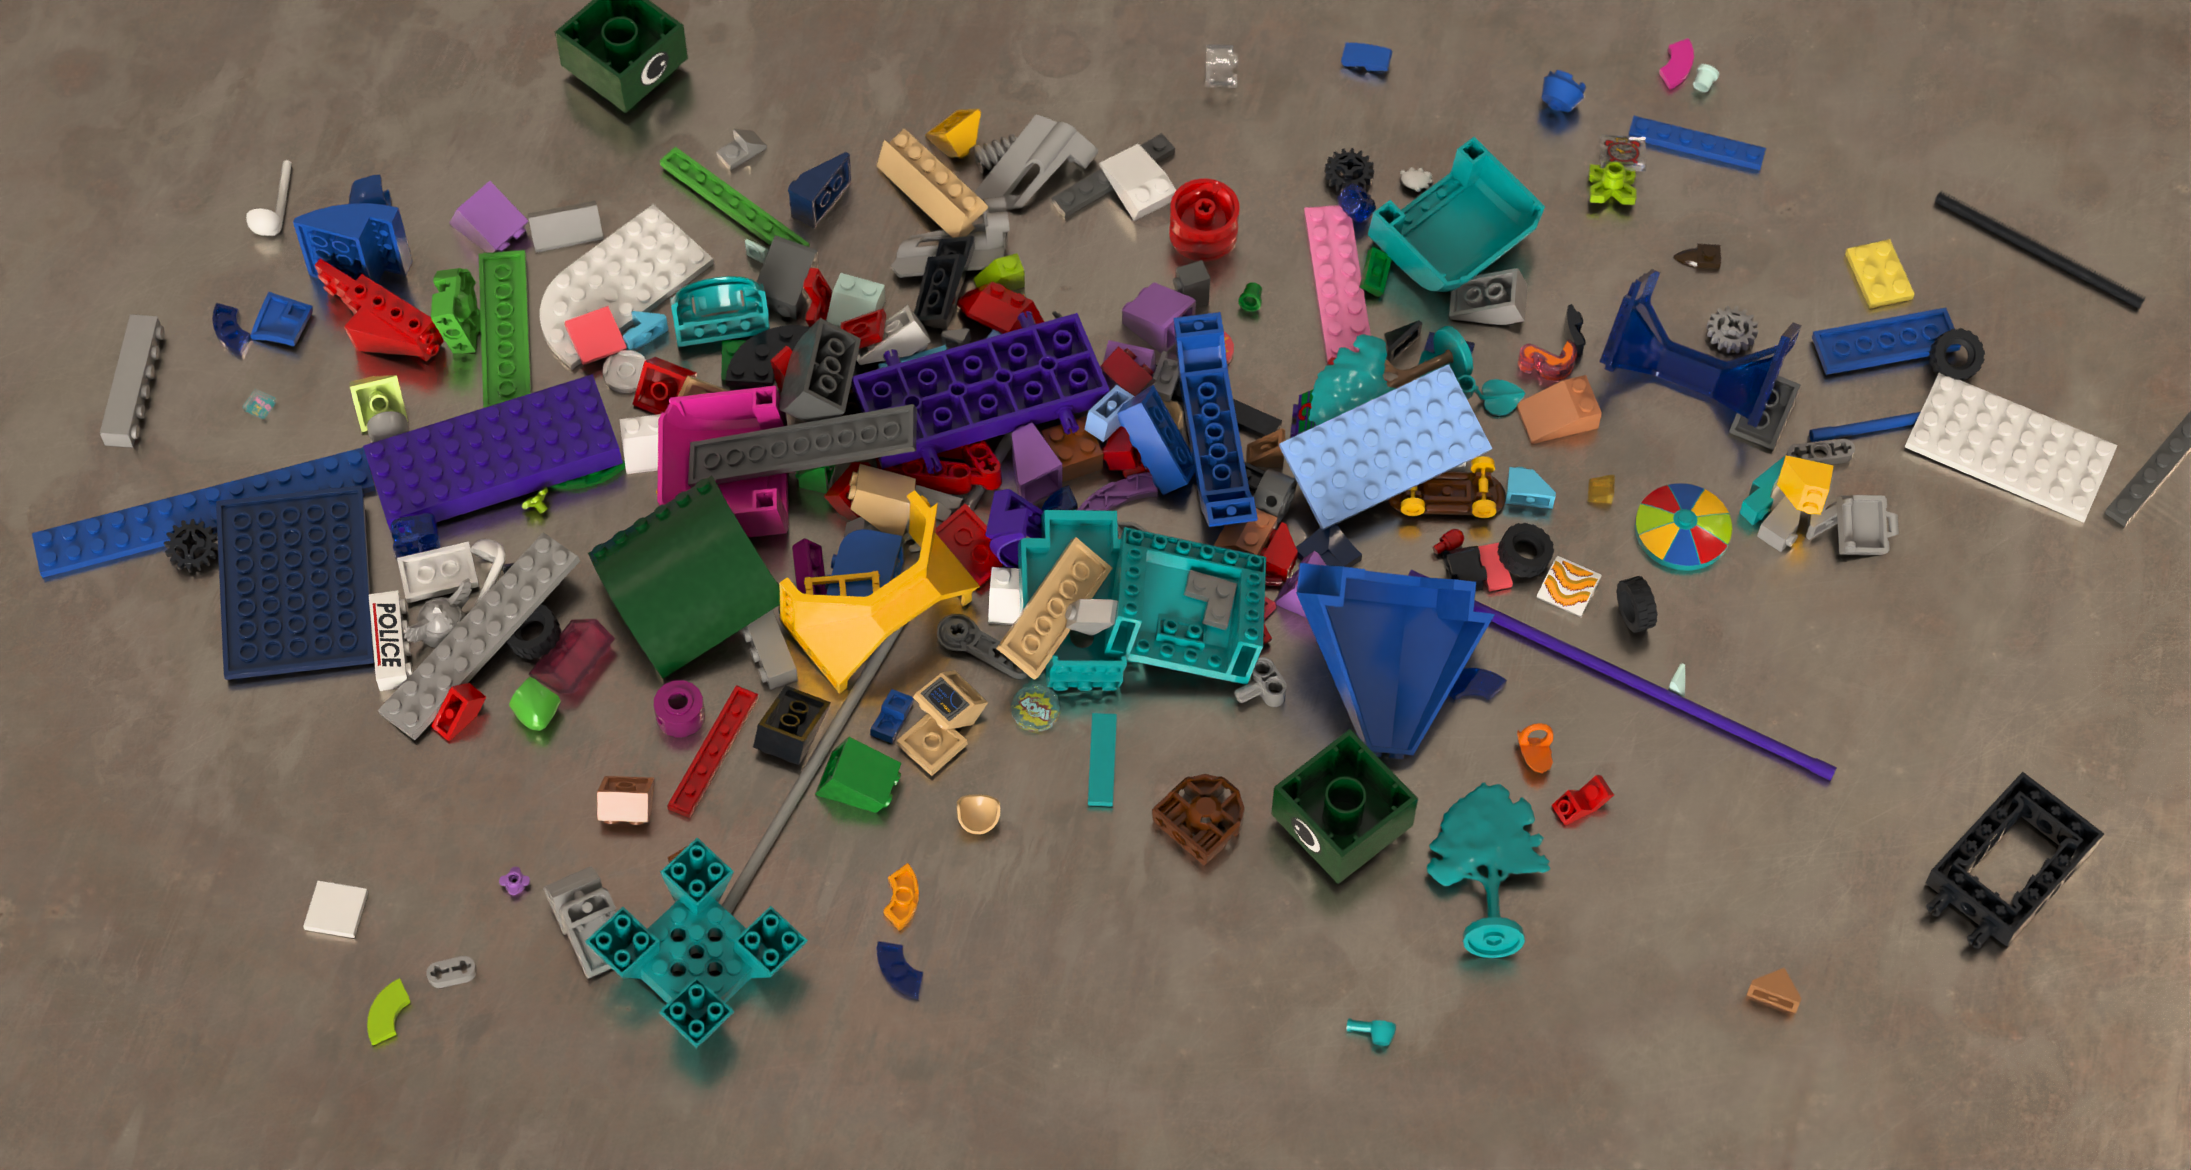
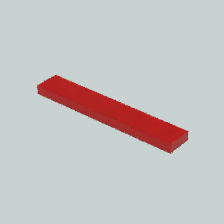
[667,685,759,818]

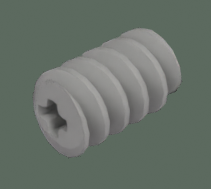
[974,134,1017,174]

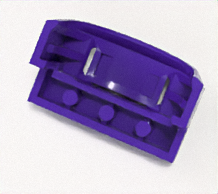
[985,489,1044,569]

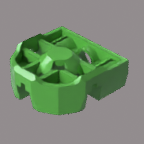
[431,268,481,354]

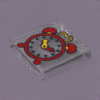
[1599,134,1647,171]

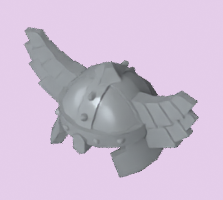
[403,578,472,648]

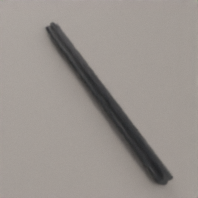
[1935,190,2145,309]

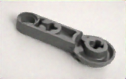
[937,614,1029,679]

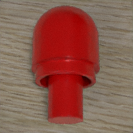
[1432,529,1465,555]

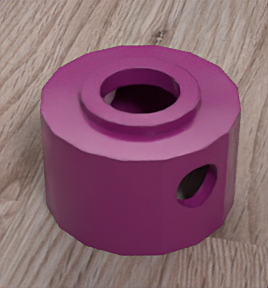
[654,680,705,738]

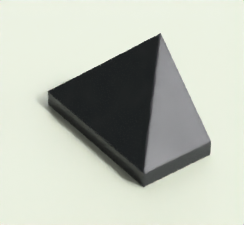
[1384,320,1422,363]

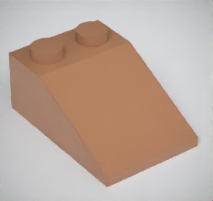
[1516,375,1602,444]

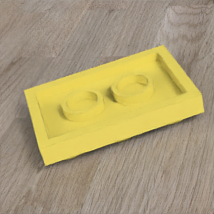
[1845,239,1915,309]

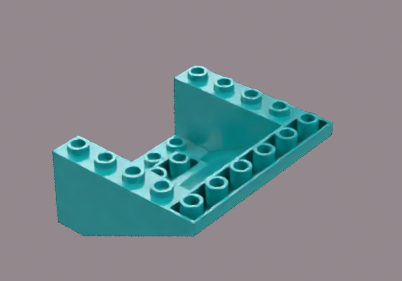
[1104,527,1266,685]

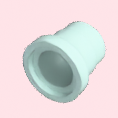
[1693,64,1719,92]

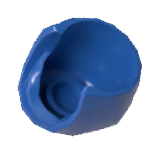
[349,175,391,206]

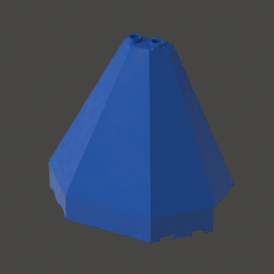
[1296,563,1495,759]

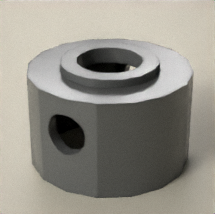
[1254,468,1297,523]

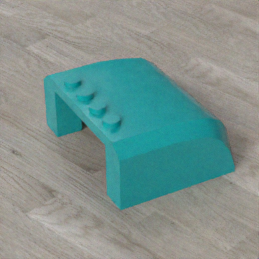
[1368,137,1545,292]

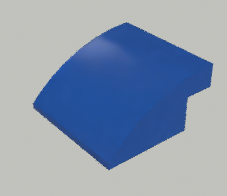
[293,203,413,284]

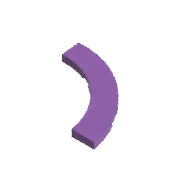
[1078,472,1158,511]

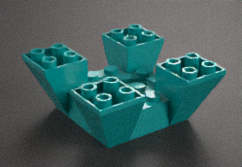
[585,837,808,1048]

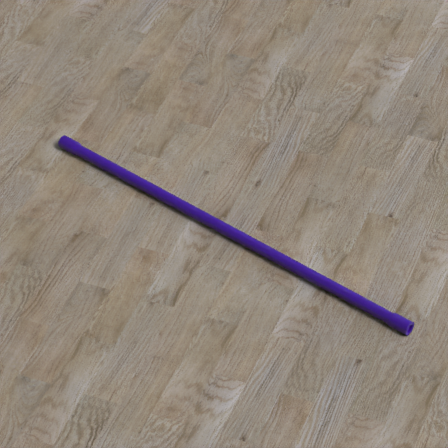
[1408,570,1837,781]

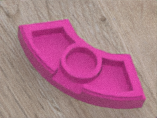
[1659,38,1694,89]

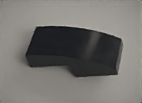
[1564,304,1586,359]

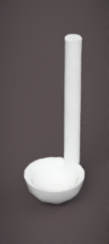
[246,160,292,236]
[470,539,506,605]

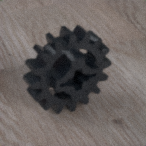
[1325,148,1374,194]
[164,519,218,572]

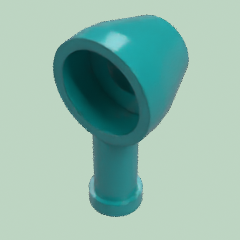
[1347,1018,1397,1046]

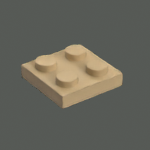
[897,713,967,776]

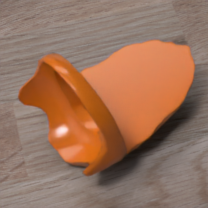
[1517,723,1554,773]

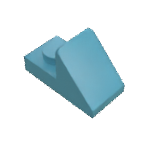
[623,311,668,351]

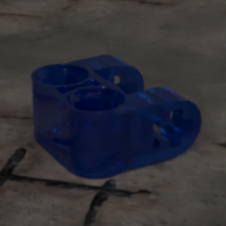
[391,513,441,559]

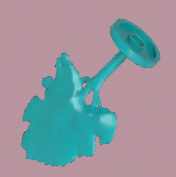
[1427,783,1551,958]

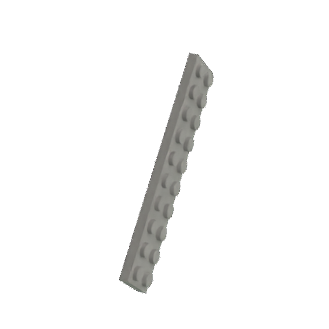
[378,532,580,740]

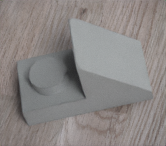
[716,129,767,171]
[1806,502,1838,540]

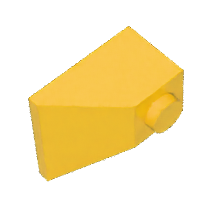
[925,109,981,158]

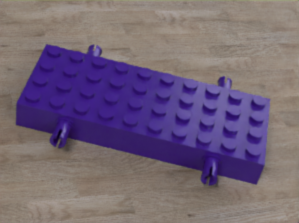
[852,311,1109,474]

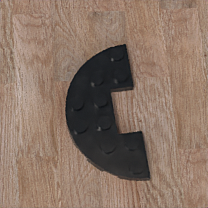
[725,325,865,389]

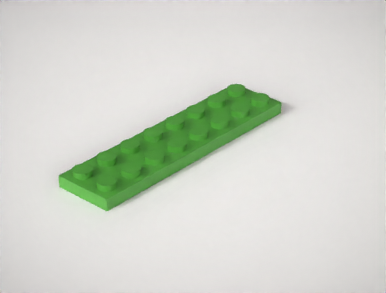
[479,250,531,408]

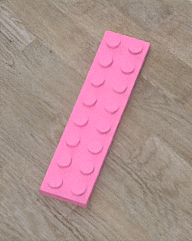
[1304,204,1371,363]

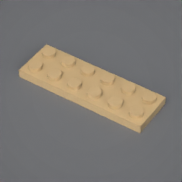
[996,537,1112,680]

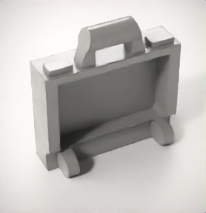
[1836,495,1899,555]

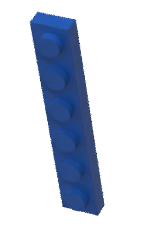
[1628,116,1766,171]

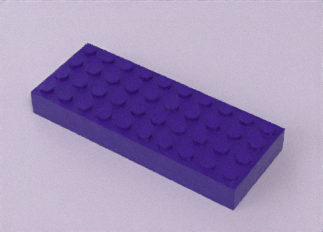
[363,374,623,536]

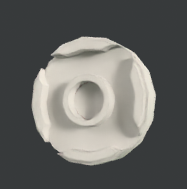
[603,350,646,393]

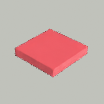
[564,306,627,365]

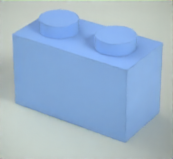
[1084,385,1135,442]

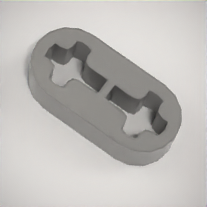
[426,956,477,988]

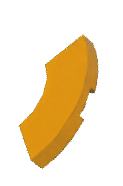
[883,863,919,931]

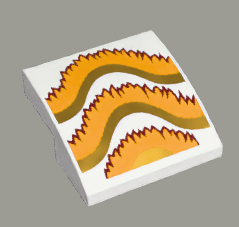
[1537,556,1602,618]

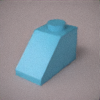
[1505,467,1556,509]

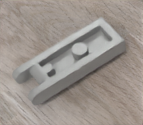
[1153,351,1179,402]

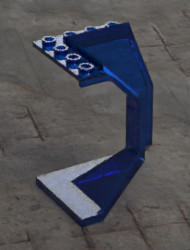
[1600,269,1802,427]

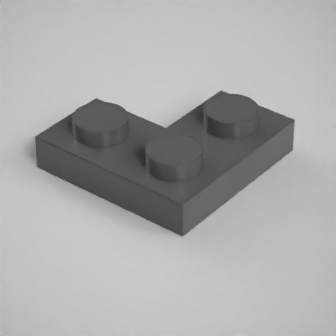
[1184,570,1237,630]

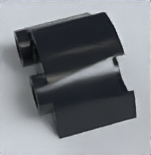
[1441,546,1487,591]

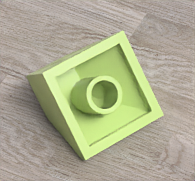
[350,375,408,432]

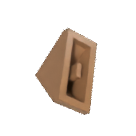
[1246,428,1285,468]
[1747,968,1802,1013]

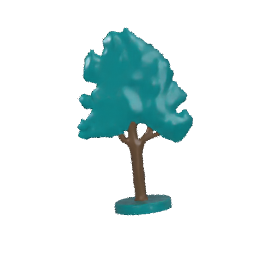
[1308,326,1473,426]

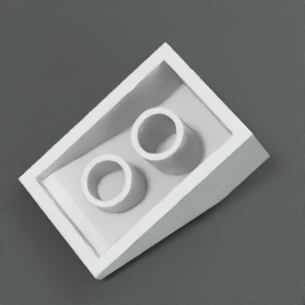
[1099,144,1176,221]
[856,305,931,365]

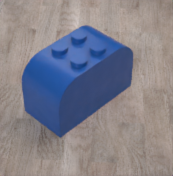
[825,529,904,597]

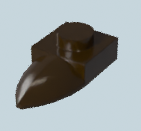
[1673,244,1721,269]

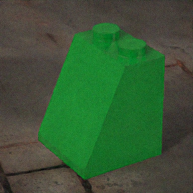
[815,737,902,813]

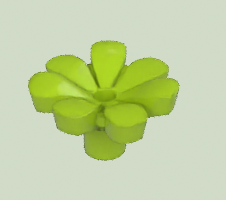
[521,487,548,514]

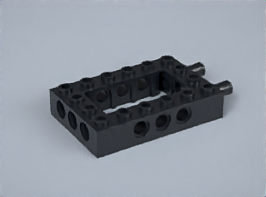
[1925,772,2104,949]

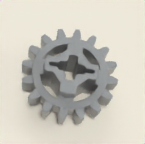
[1707,305,1758,353]

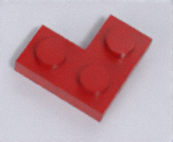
[803,268,833,327]

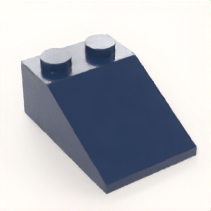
[788,152,852,228]

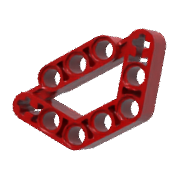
[876,440,1002,495]

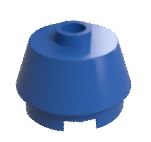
[1541,70,1586,112]

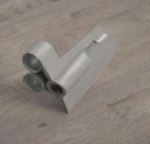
[975,114,1099,210]
[891,196,1009,277]

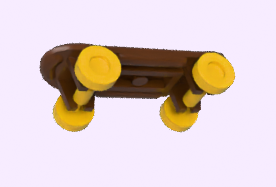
[1388,456,1506,518]

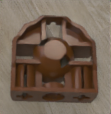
[1152,774,1245,866]

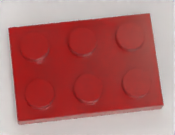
[935,503,1005,587]

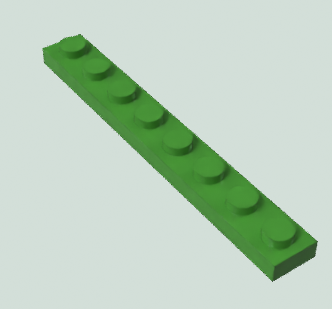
[660,147,810,247]

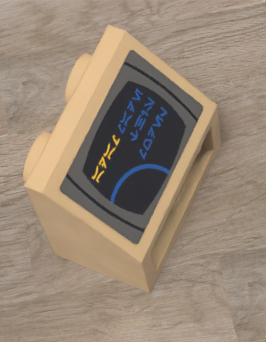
[913,671,988,730]

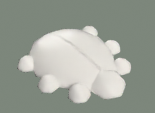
[1400,167,1433,192]

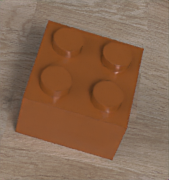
[1041,416,1103,483]

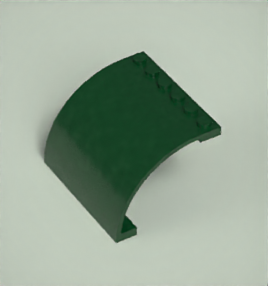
[588,475,780,679]

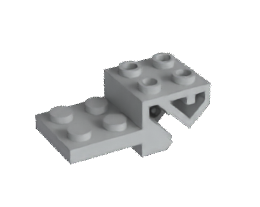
[543,866,616,979]

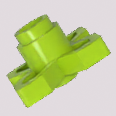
[1589,162,1637,205]

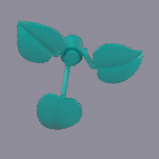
[1418,350,1525,416]

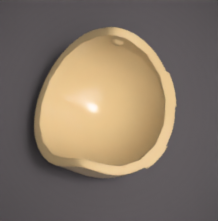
[956,794,1000,834]

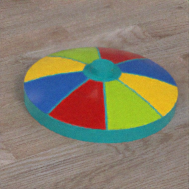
[1635,483,1732,571]

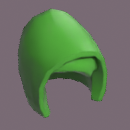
[509,677,561,731]

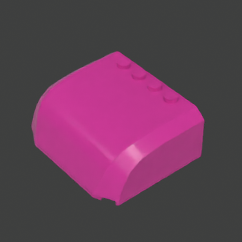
[657,386,789,537]

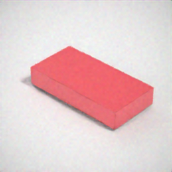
[1478,543,1513,592]

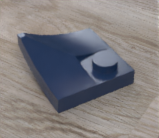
[1296,524,1362,567]

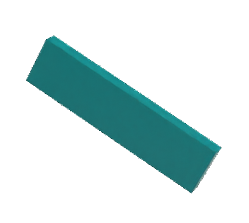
[1088,713,1117,807]

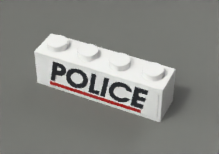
[369,590,413,691]

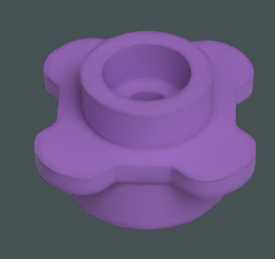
[499,866,530,895]

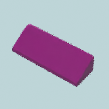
[792,538,827,595]

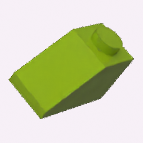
[974,253,1025,291]

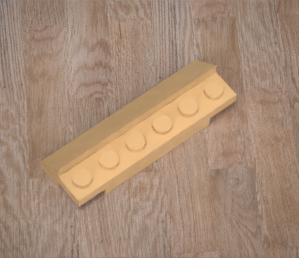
[877,128,989,238]

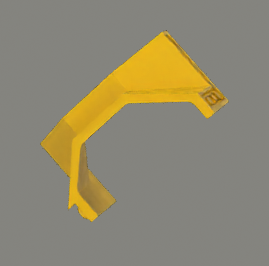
[780,490,980,694]

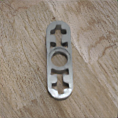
[1786,439,1855,465]

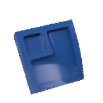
[251,292,313,346]

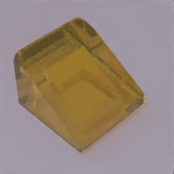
[1588,475,1615,503]

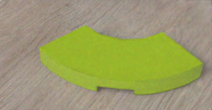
[367,978,411,1046]

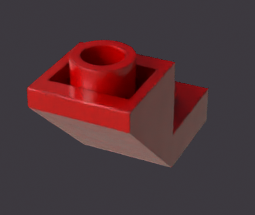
[1552,775,1614,825]

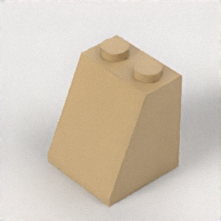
[848,464,916,536]

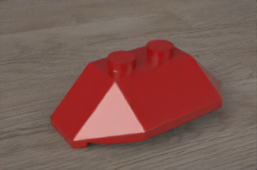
[956,282,1044,334]

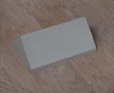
[527,200,604,252]

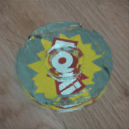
[1011,685,1060,732]

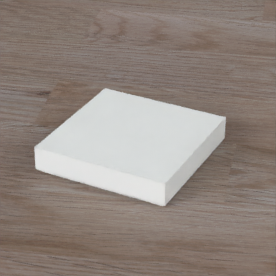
[304,881,368,938]

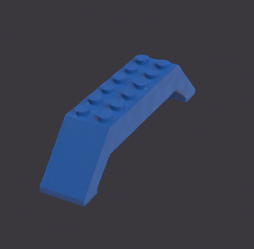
[1173,312,1258,527]

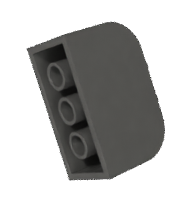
[779,318,861,423]

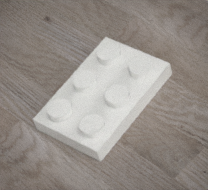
[397,541,479,603]

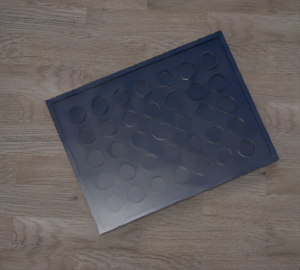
[216,485,374,680]

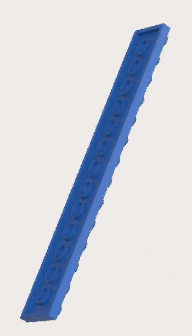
[32,447,376,578]

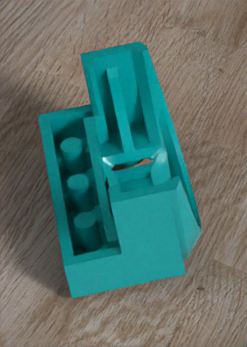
[670,276,770,347]

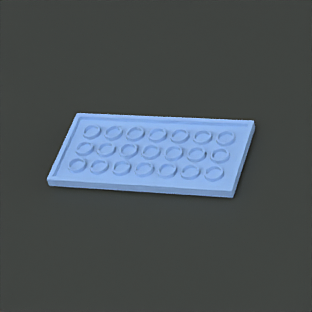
[1279,364,1492,530]

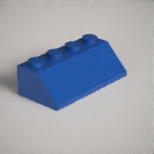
[1117,385,1195,495]

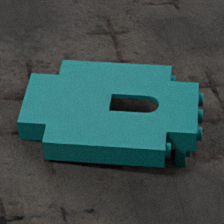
[1018,510,1135,691]

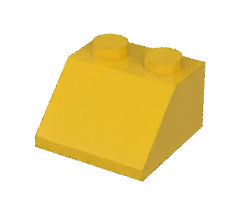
[1777,455,1834,515]

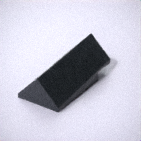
[914,236,975,330]

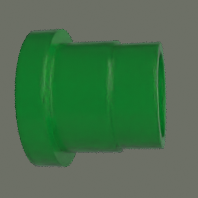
[1238,282,1262,312]

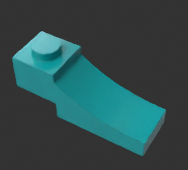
[1740,455,1786,525]

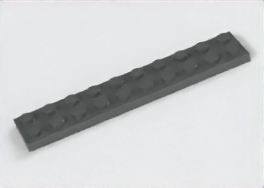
[688,404,917,488]

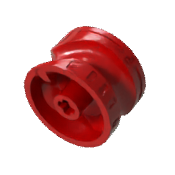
[1169,179,1240,262]

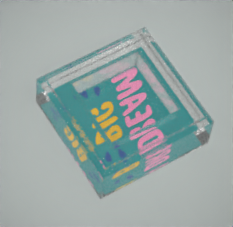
[242,389,277,420]

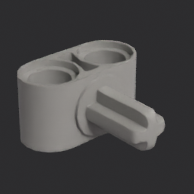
[1235,657,1286,707]

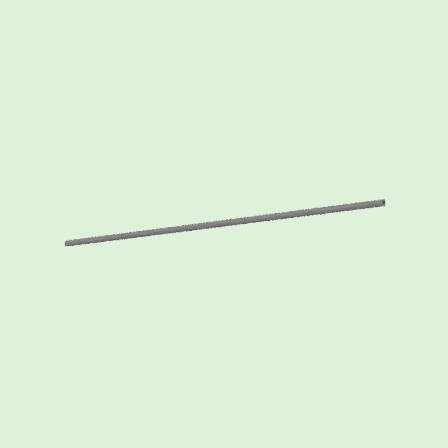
[713,431,1014,938]

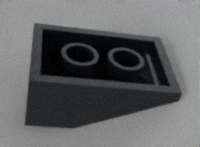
[753,685,831,765]

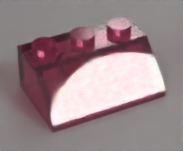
[529,619,615,694]

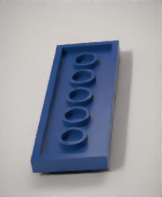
[1812,308,1961,375]

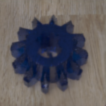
[1337,183,1376,223]

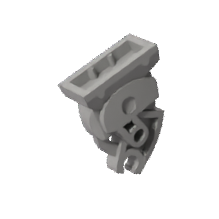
[903,485,962,552]

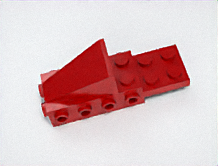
[314,258,444,362]

